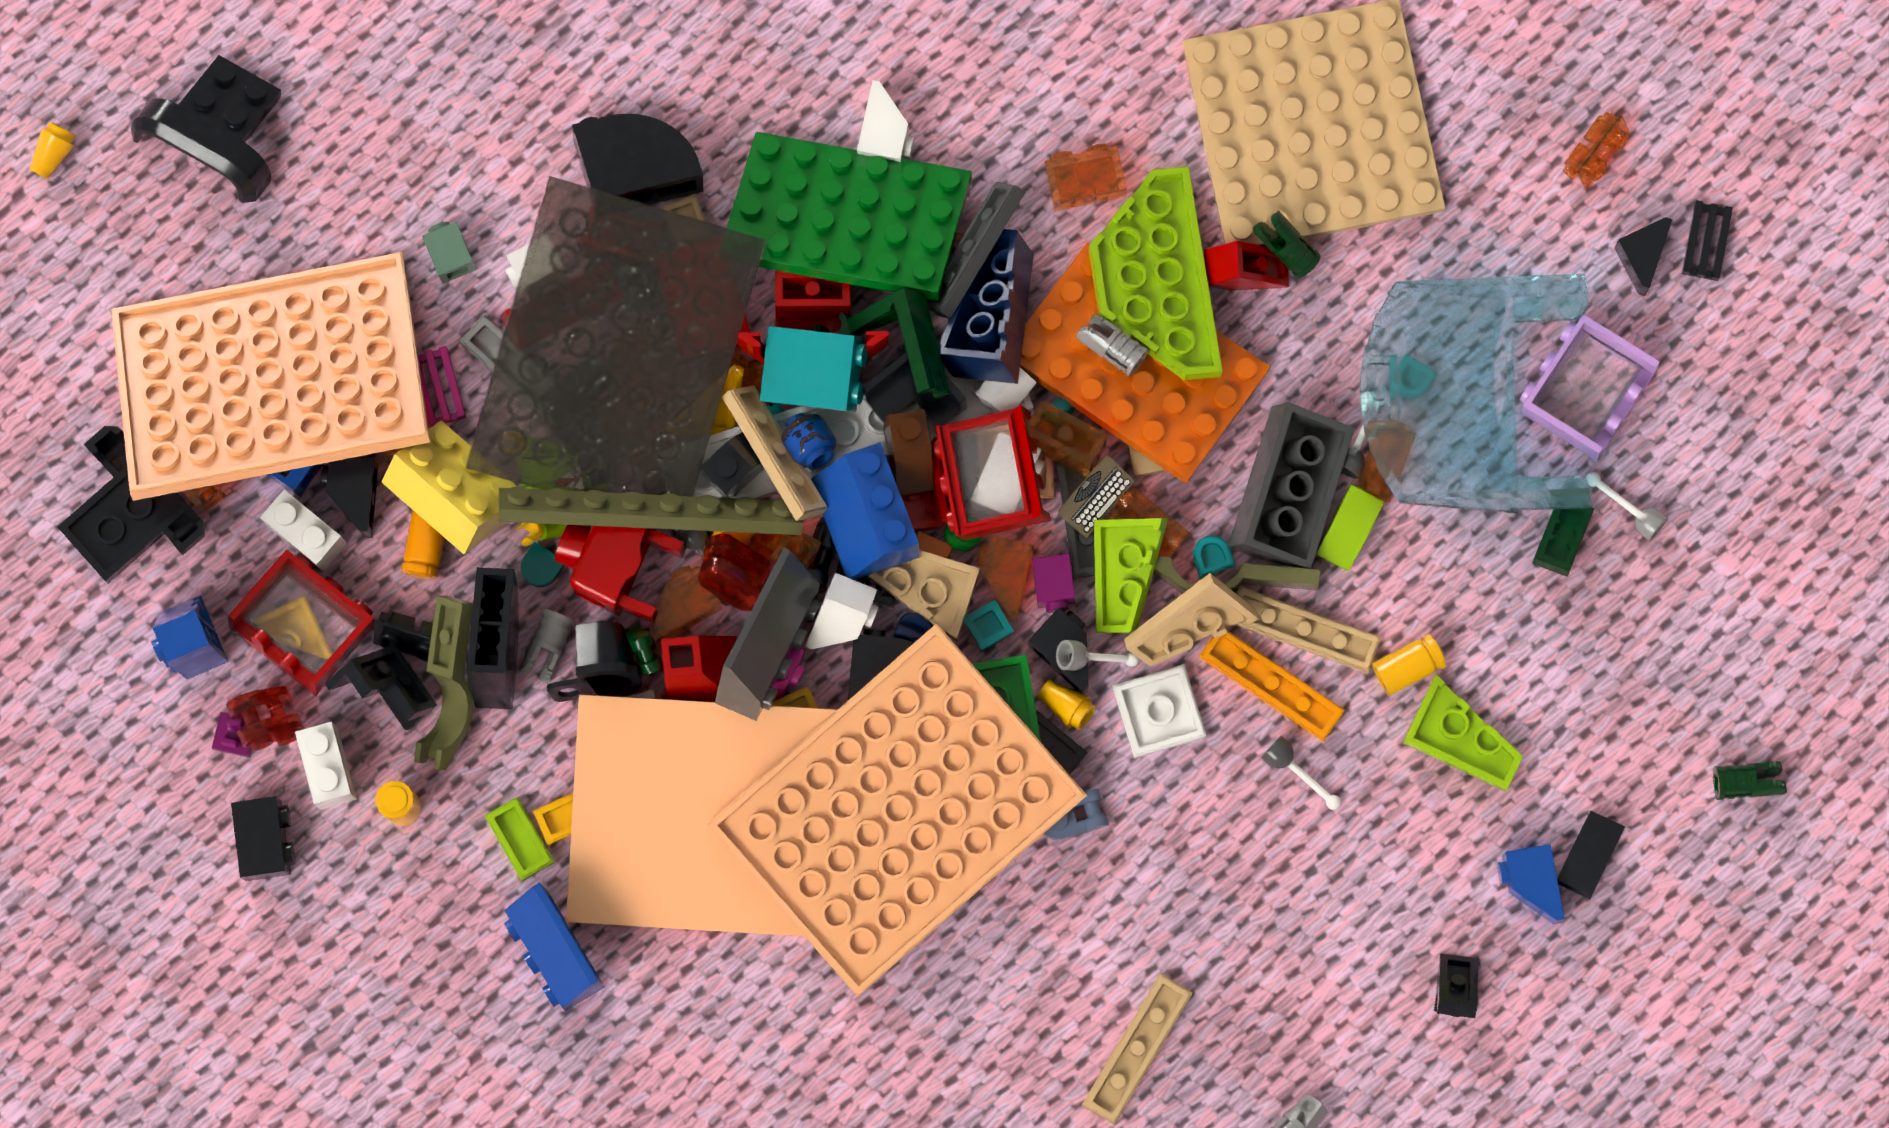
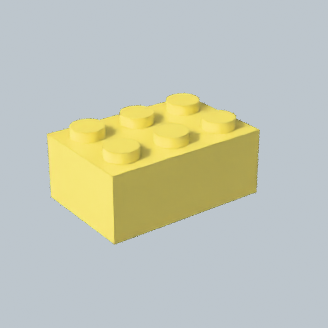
[381,420,516,554]

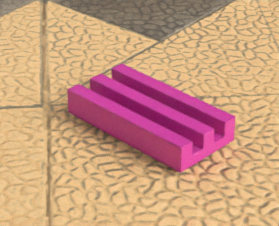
[418,346,466,428]

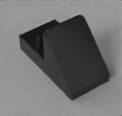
[1434,953,1478,1018]

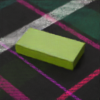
[484,797,555,882]

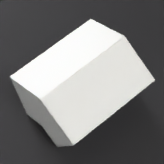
[975,368,1037,413]

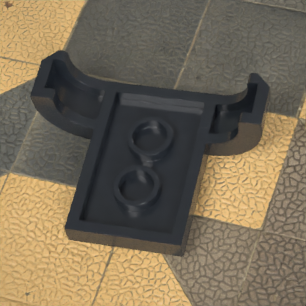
[131,55,281,203]
[57,426,205,584]

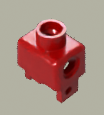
[555,525,687,624]

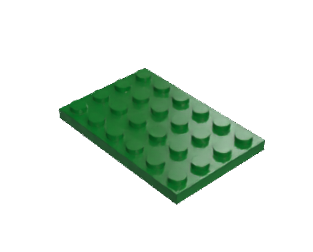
[719,132,972,301]

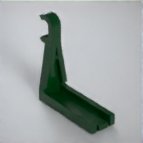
[814,288,950,399]

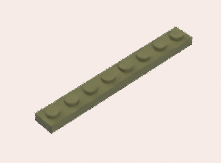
[498,486,803,535]

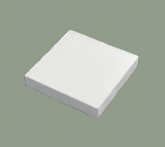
[1112,664,1207,759]

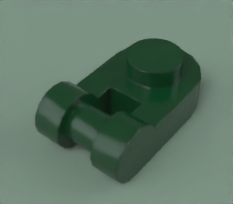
[625,623,663,675]

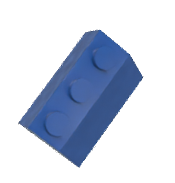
[811,442,919,580]
[504,883,605,1011]

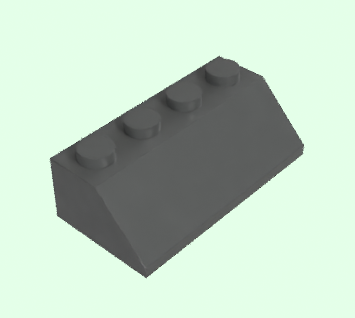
[1228,402,1355,569]
[715,548,822,721]

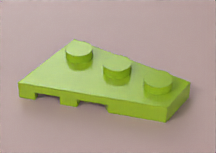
[1094,518,1168,633]
[1403,674,1523,792]

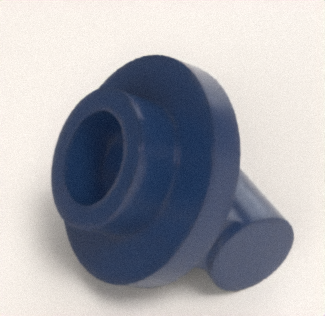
[893,613,933,643]

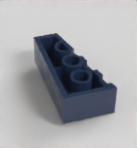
[938,229,1034,384]

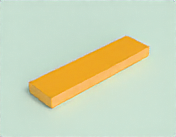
[1198,630,1345,742]

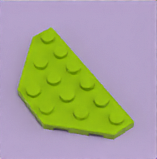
[1088,166,1223,380]

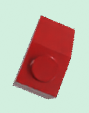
[1204,241,1289,291]

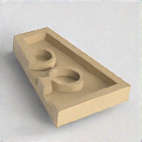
[866,550,980,641]
[1124,573,1259,667]

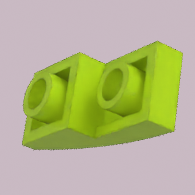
[1316,483,1384,571]

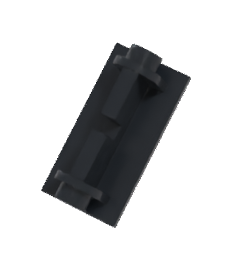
[373,610,433,662]

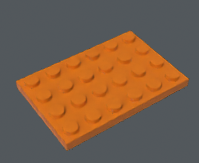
[1020,243,1271,484]

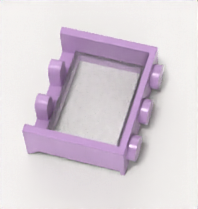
[1519,314,1660,463]

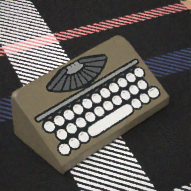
[1058,454,1135,539]

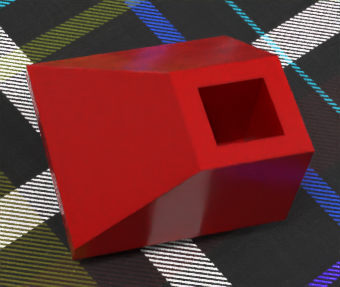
[661,635,737,702]

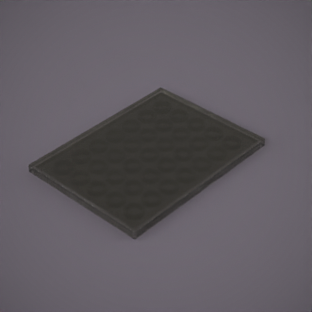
[465,176,766,496]

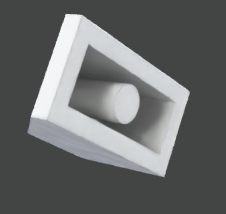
[857,80,914,162]
[805,573,878,649]

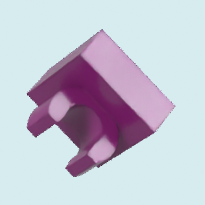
[212,712,259,758]

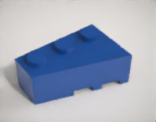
[151,595,229,680]

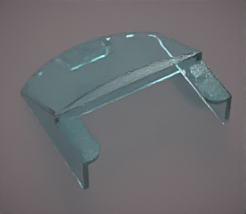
[1360,274,1593,514]

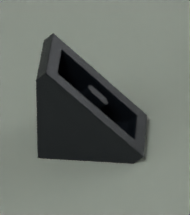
[1614,217,1673,296]

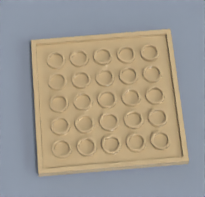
[1182,0,1445,247]

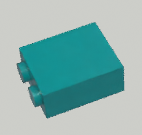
[760,326,868,412]

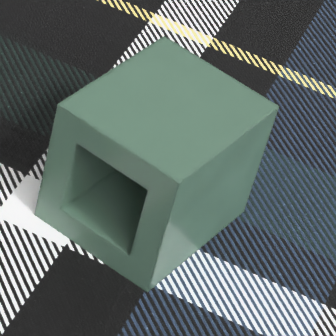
[422,222,477,284]

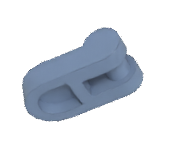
[1043,789,1109,840]

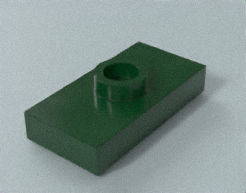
[1532,495,1594,577]

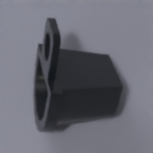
[547,621,642,702]

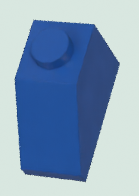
[1497,844,1565,924]

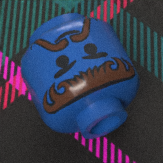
[781,413,836,470]

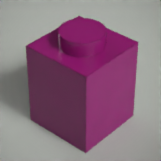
[1032,554,1075,613]

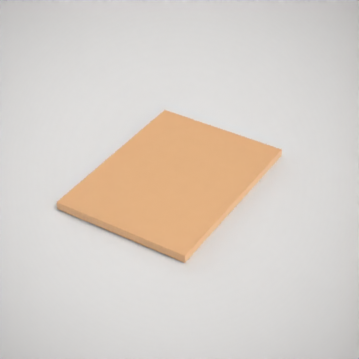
[111,252,430,501]
[707,623,1087,997]
[566,694,838,936]

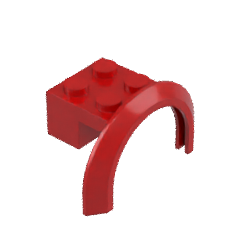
[738,271,889,364]

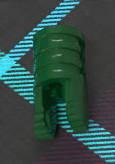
[1253,211,1321,278]
[1713,761,1787,800]

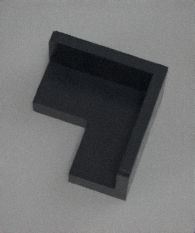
[862,352,967,428]
[325,644,437,730]

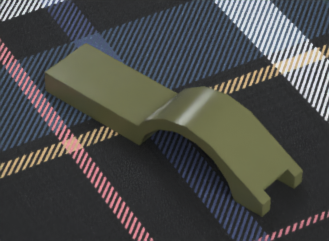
[1153,556,1320,594]
[414,595,473,770]

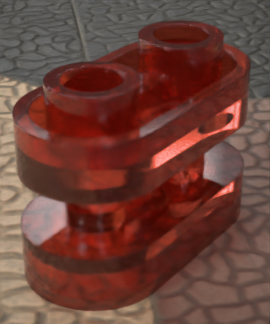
[698,533,771,611]
[226,686,304,751]

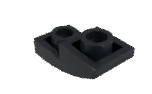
[1557,810,1625,899]

